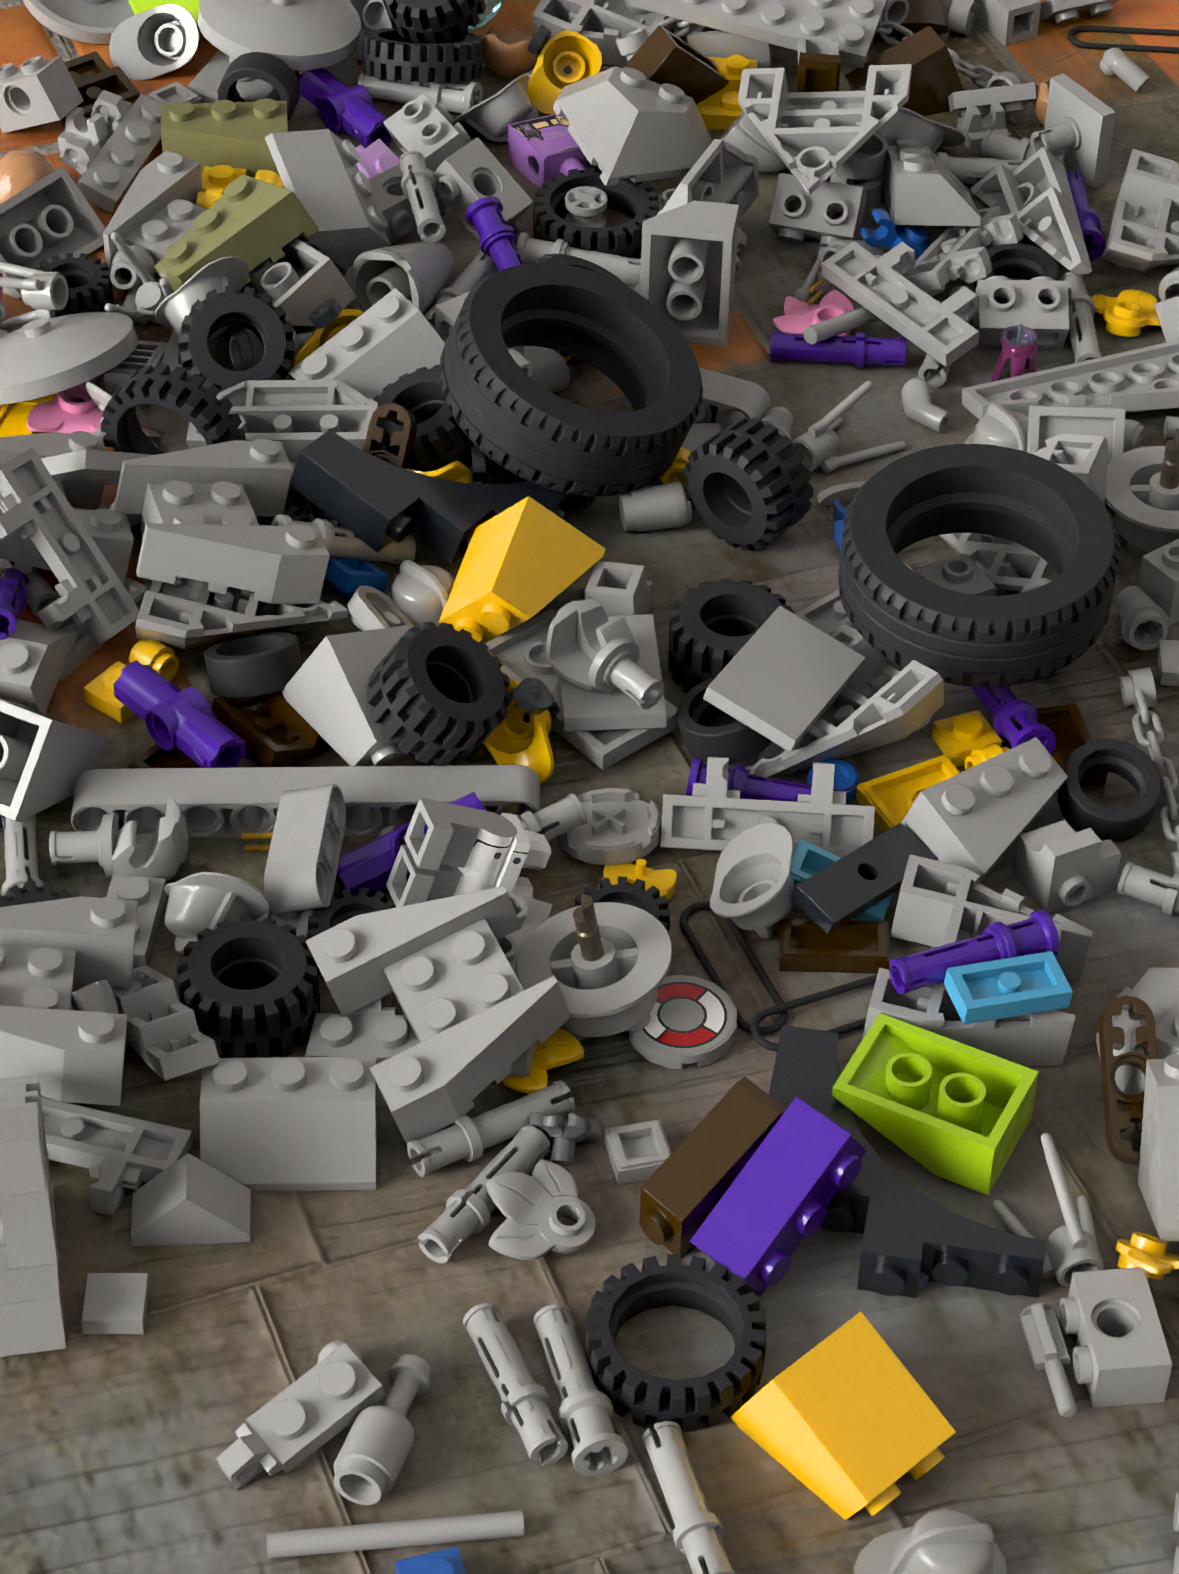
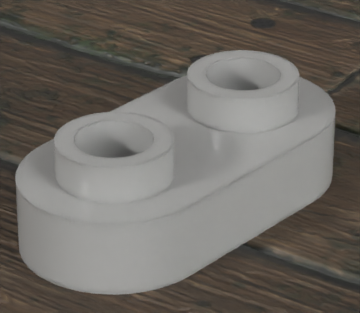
[347,586,414,631]

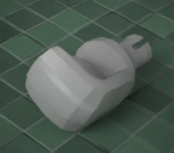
[546,599,665,709]
[49,798,189,882]

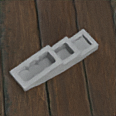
[111,965,220,1081]

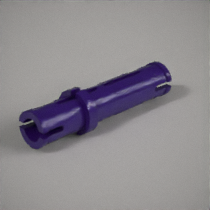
[770,332,906,369]
[0,568,28,640]

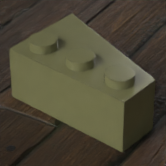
[161,98,288,178]
[154,174,320,292]

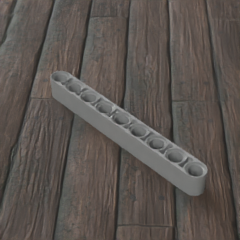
[71,765,541,839]

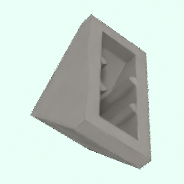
[131,1153,251,1247]

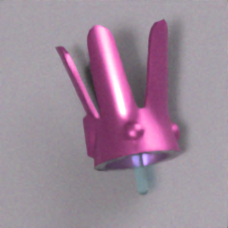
[991,324,1038,382]

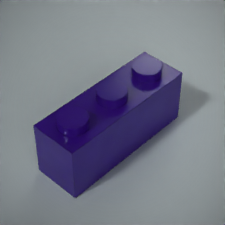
[690,1097,867,1296]

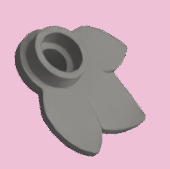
[486,1159,596,1260]

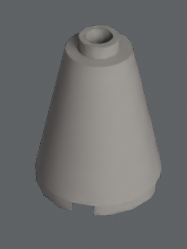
[344,241,455,314]

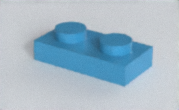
[944,951,1073,1025]

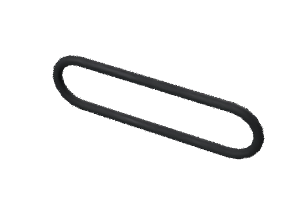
[1067,25,1179,53]
[679,901,788,1035]
[750,974,878,1052]

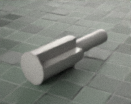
[1020,1303,1077,1417]

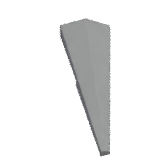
[970,146,1092,275]

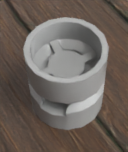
[830,133,888,210]

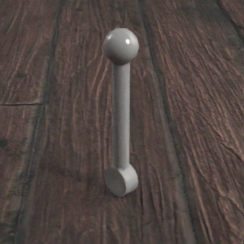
[793,246,826,302]

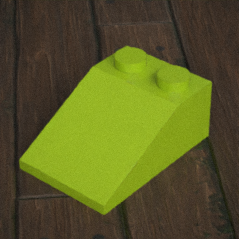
[832,1013,1039,1195]

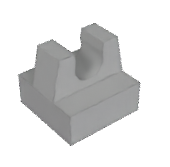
[957,102,1010,154]
[58,107,114,151]

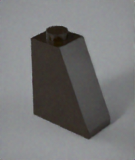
[624,25,730,105]
[845,25,965,116]
[639,1077,786,1258]

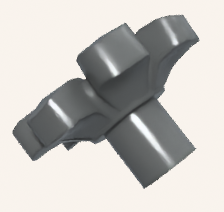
[529,1112,603,1165]

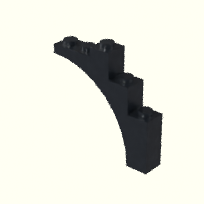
[289,430,596,564]
[769,1025,1046,1298]

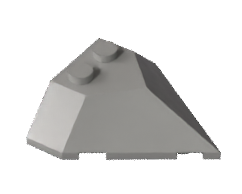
[738,64,912,195]
[553,66,712,186]
[1102,149,1179,272]
[940,433,1108,592]
[135,577,349,650]
[745,623,944,779]

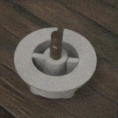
[1105,428,1179,556]
[516,894,673,1041]

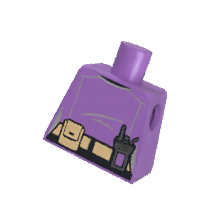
[508,114,598,188]

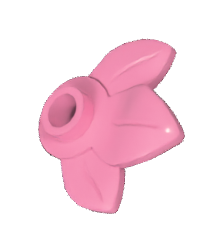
[773,290,854,336]
[27,383,103,433]

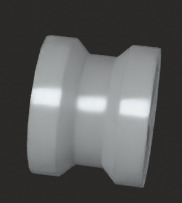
[565,186,608,228]

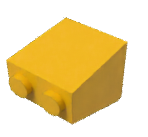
[438,496,606,643]
[730,1311,956,1521]

